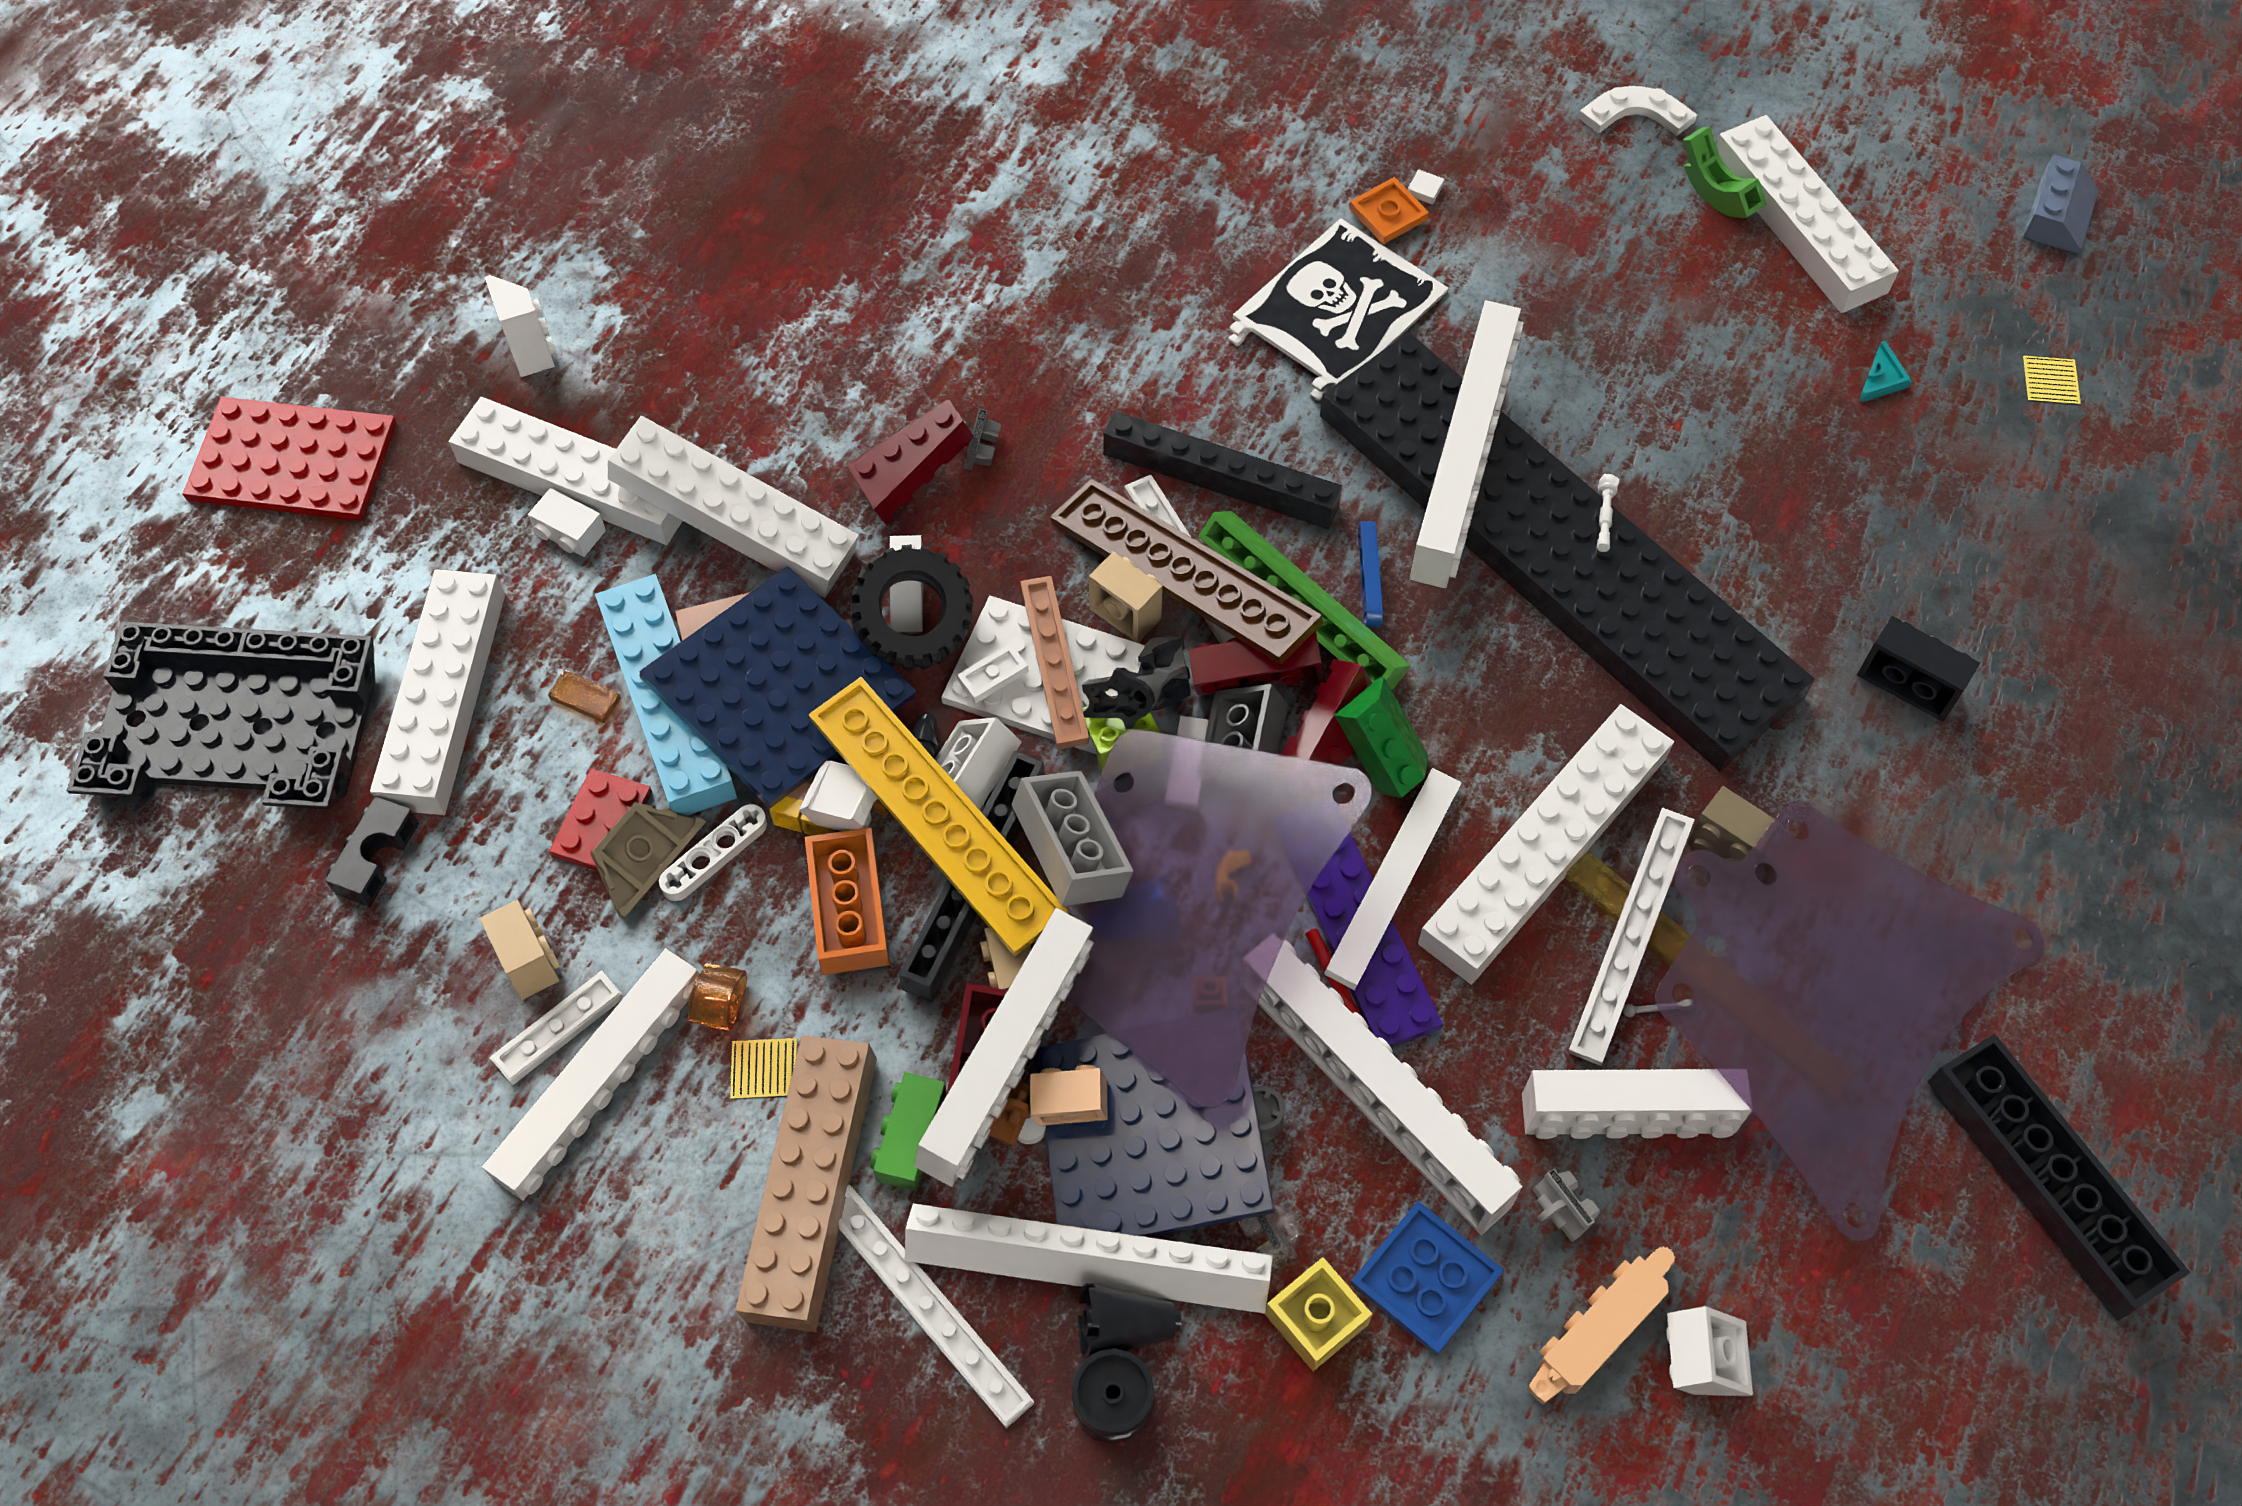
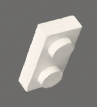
[957,643,1029,704]

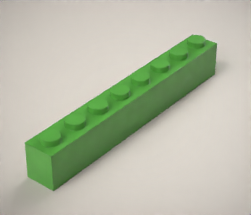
[1198,511,1411,690]

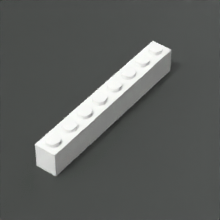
[482,948,703,1201]

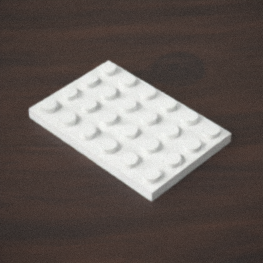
[941,596,1145,754]

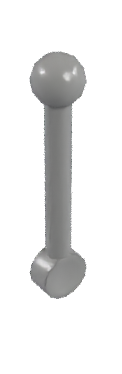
[1623,999,1694,1017]

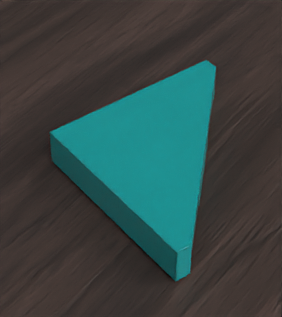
[1859,341,1912,403]

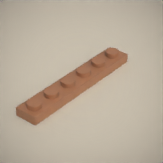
[1020,576,1089,750]

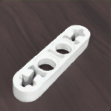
[659,804,767,901]

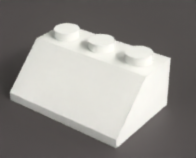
[485,275,557,377]
[935,717,1022,812]

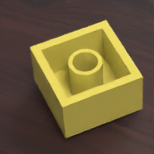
[1265,1257,1372,1371]

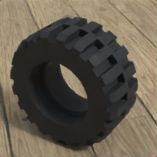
[850,544,974,671]

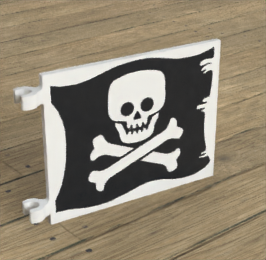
[1228,218,1449,402]

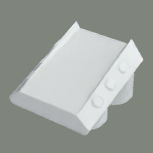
[799,761,878,831]

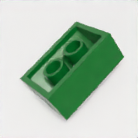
[1334,677,1428,798]

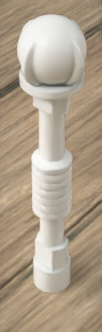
[1597,474,1619,552]

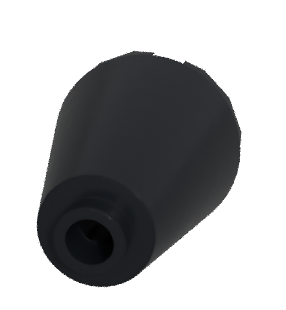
[1078,1283,1181,1359]

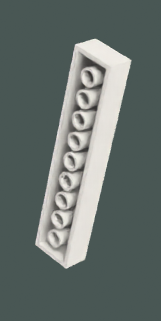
[1409,300,1524,588]
[1418,704,1674,985]
[1240,933,1523,1236]

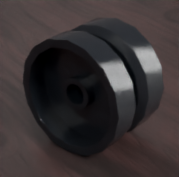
[1071,1348,1155,1444]

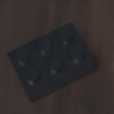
[1857,616,1980,722]

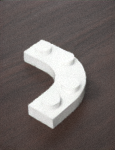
[1578,86,1697,136]

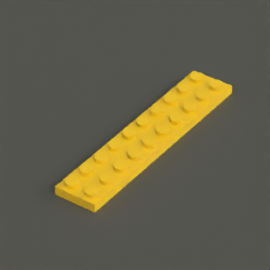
[808,677,1068,957]

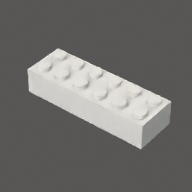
[1522,1069,1753,1139]

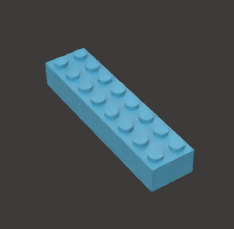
[595,574,737,816]

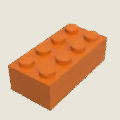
[805,827,890,975]

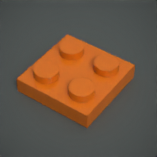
[1349,177,1429,245]

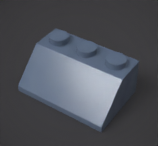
[2023,154,2099,254]

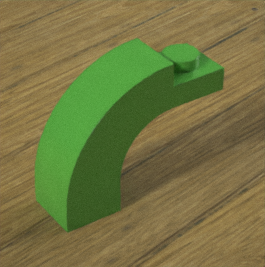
[1682,127,1767,218]

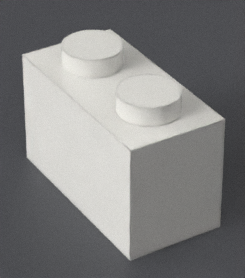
[528,488,606,557]

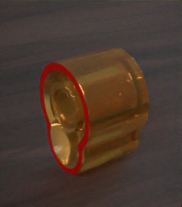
[688,963,747,1030]

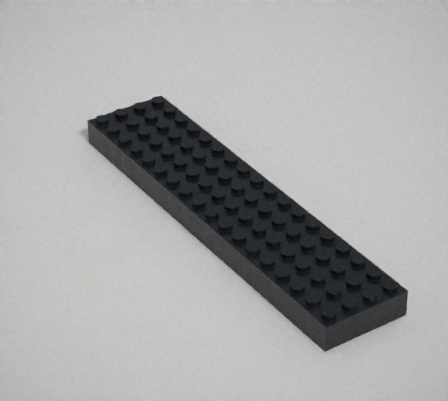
[1320,332,1815,772]

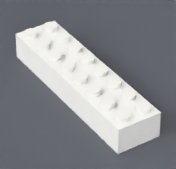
[1716,115,1899,313]
[449,397,683,545]
[607,416,859,598]
[370,569,505,815]
[914,908,1094,1187]

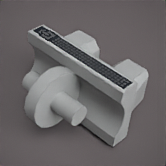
[1532,1169,1600,1242]

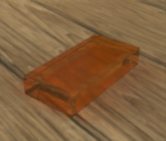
[548,669,621,723]

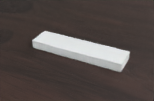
[490,970,624,1086]

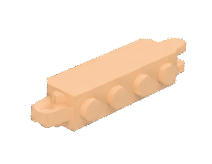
[1527,1246,1675,1405]

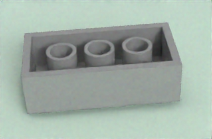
[1012,771,1133,907]

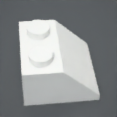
[1667,1306,1753,1396]

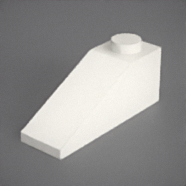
[890,535,923,635]

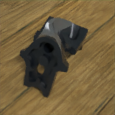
[1082,637,1191,730]

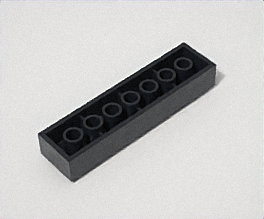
[1928,1034,2191,1321]

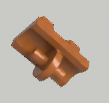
[989,1080,1031,1147]

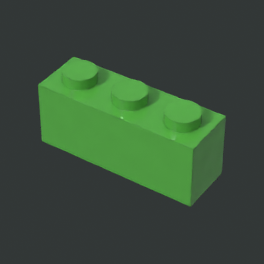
[870,1072,947,1192]

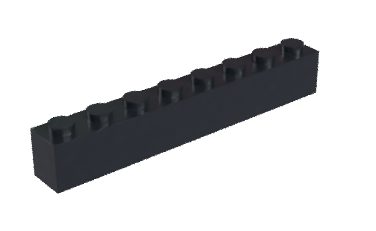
[1103,411,1342,530]
[898,751,1045,1003]

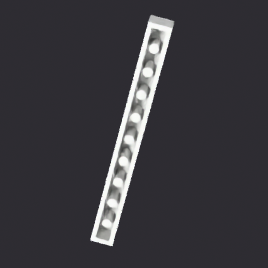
[904,1204,1272,1313]

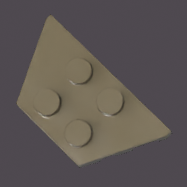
[591,802,706,920]

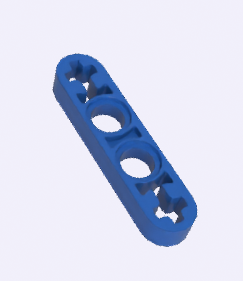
[1358,521,1383,628]

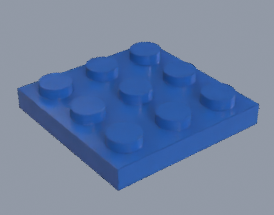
[1350,1201,1504,1356]

